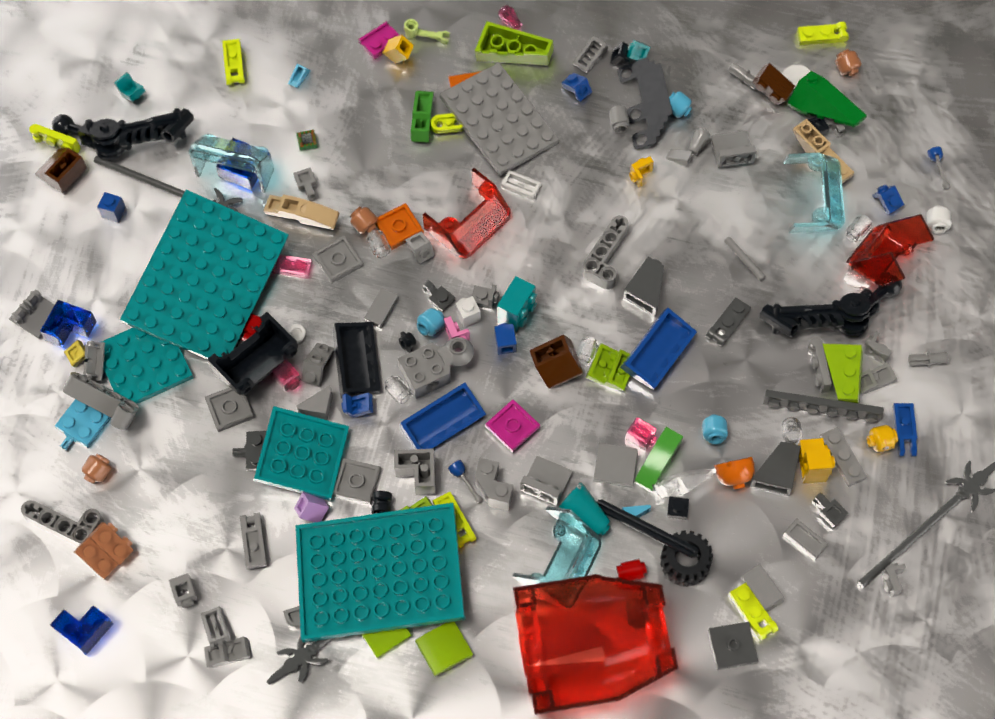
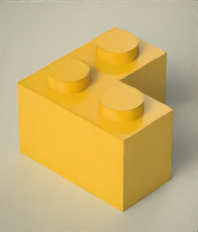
[798,438,835,484]

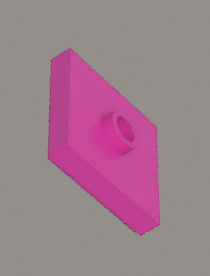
[485,399,540,453]

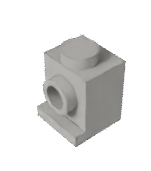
[169,573,198,608]

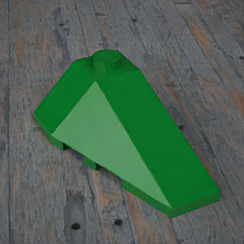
[787,71,867,127]

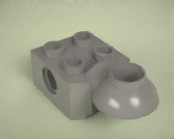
[398,337,474,399]

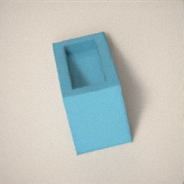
[288,64,311,88]
[622,505,651,518]

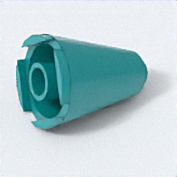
[554,482,610,536]

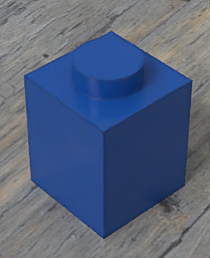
[97,192,126,223]
[494,323,517,355]

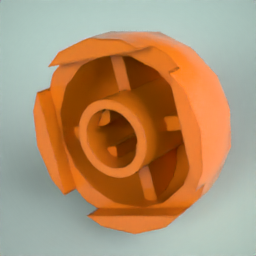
[714,457,755,489]

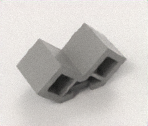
[475,458,513,511]

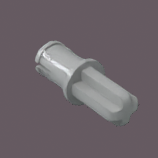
[728,63,757,91]
[908,352,948,367]

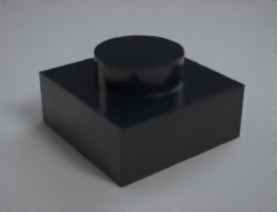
[807,116,830,135]
[667,496,689,520]

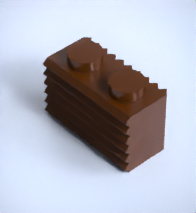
[752,62,796,105]

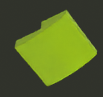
[585,343,630,391]
[415,621,474,676]
[361,628,411,658]

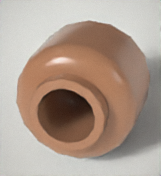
[835,49,862,77]
[350,207,377,234]
[81,453,111,484]

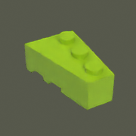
[823,344,863,404]

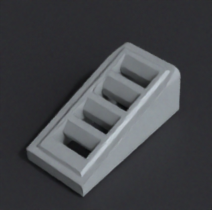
[573,36,608,73]

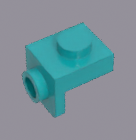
[114,73,146,102]

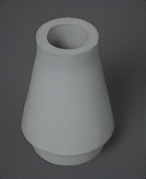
[688,128,710,156]

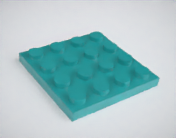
[101,327,194,404]
[253,406,349,501]

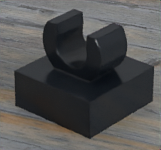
[610,42,630,66]

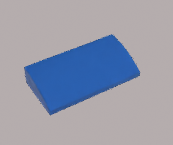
[620,308,697,390]
[399,383,486,449]

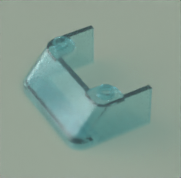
[189,134,274,193]
[784,153,845,233]
[513,506,601,607]

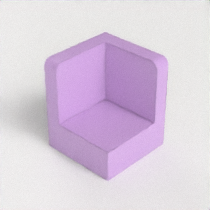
[294,492,329,522]

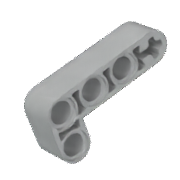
[583,215,628,290]
[63,372,139,430]
[21,500,104,547]

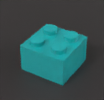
[497,276,537,332]

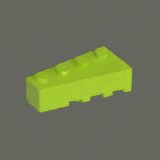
[475,21,554,66]

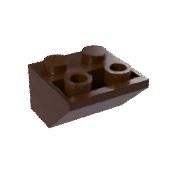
[35,148,87,193]
[529,334,584,389]

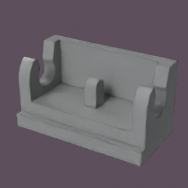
[741,564,784,612]

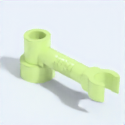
[404,19,450,44]

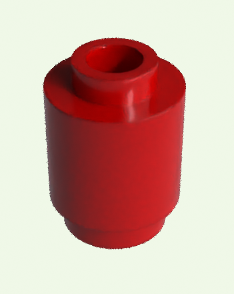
[616,559,647,583]

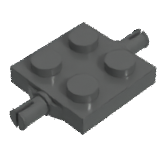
[232,431,266,471]

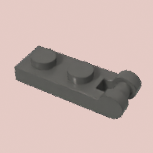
[706,297,751,347]

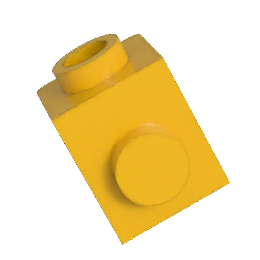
[629,156,654,187]

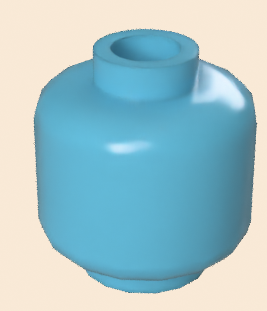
[669,91,692,118]
[417,308,445,336]
[702,415,728,445]

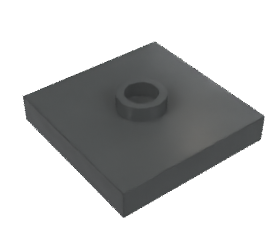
[708,622,758,670]

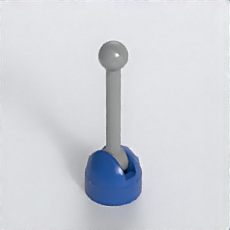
[927,147,950,189]
[448,460,483,503]

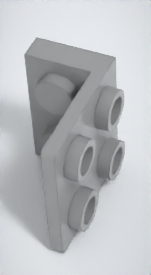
[711,131,757,168]
[521,456,572,506]

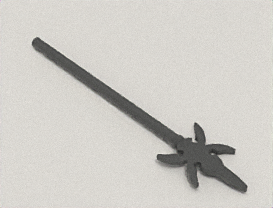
[94,156,244,215]
[858,461,995,588]
[266,636,334,685]

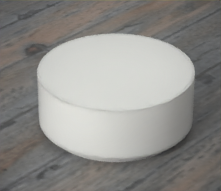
[287,325,307,344]

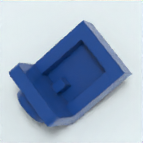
[561,73,592,101]
[872,184,904,214]
[341,392,373,418]

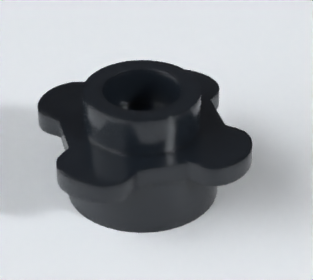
[399,331,416,353]

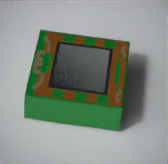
[296,129,318,151]

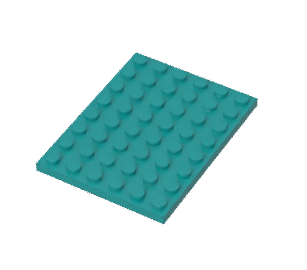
[120,189,289,359]
[295,503,465,642]

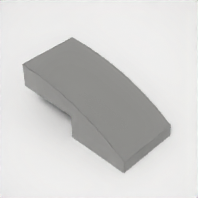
[860,362,898,395]
[204,636,251,668]

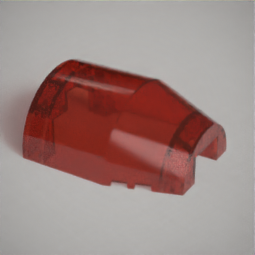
[513,574,679,716]

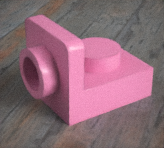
[444,316,470,340]

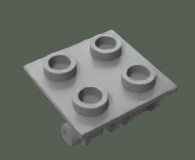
[9,289,62,338]

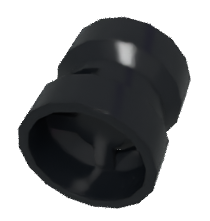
[371,491,392,514]

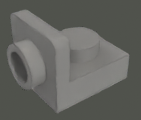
[405,232,435,264]
[472,285,499,309]
[864,331,892,364]

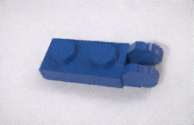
[892,403,917,456]

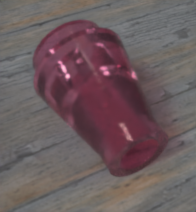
[498,5,522,30]

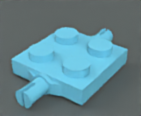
[55,399,111,451]

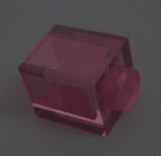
[271,360,301,392]
[625,417,657,451]

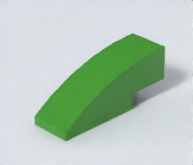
[411,91,434,142]
[634,427,683,491]

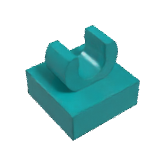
[626,40,651,61]

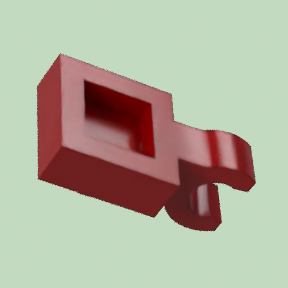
[242,314,262,341]

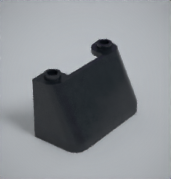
[207,312,298,395]

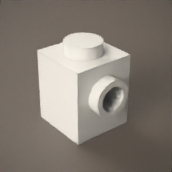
[455,296,481,328]

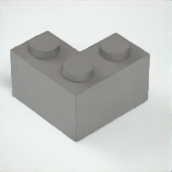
[394,449,436,495]

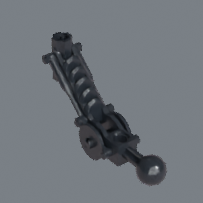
[52,108,194,160]
[759,273,902,337]

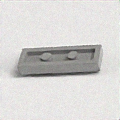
[819,427,867,487]

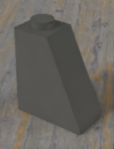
[623,256,664,317]
[750,441,801,496]

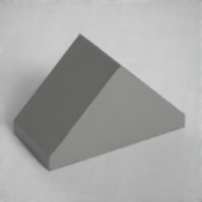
[296,386,333,420]

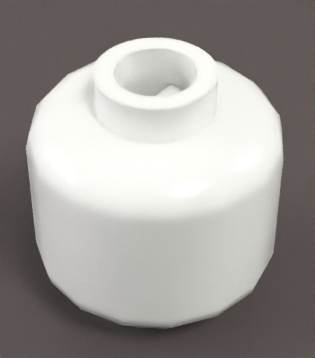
[926,205,952,234]

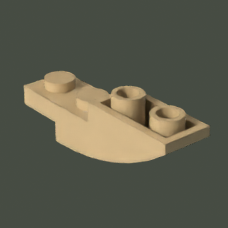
[793,119,854,186]
[264,194,340,230]

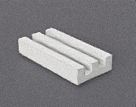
[501,170,542,200]

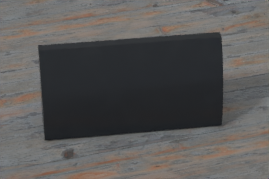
[333,322,381,398]

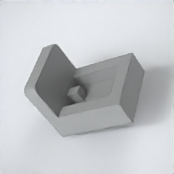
[882,563,906,597]

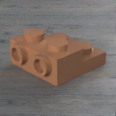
[74,522,133,580]

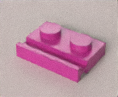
[359,21,399,59]

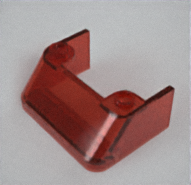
[423,168,511,259]
[846,214,934,286]

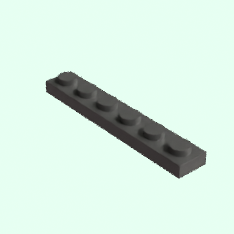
[763,390,884,423]

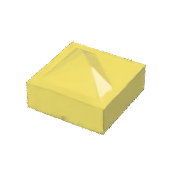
[64,340,86,367]

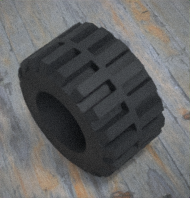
[660,530,713,586]

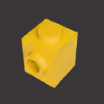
[383,35,414,63]

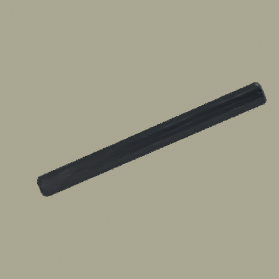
[597,499,698,558]

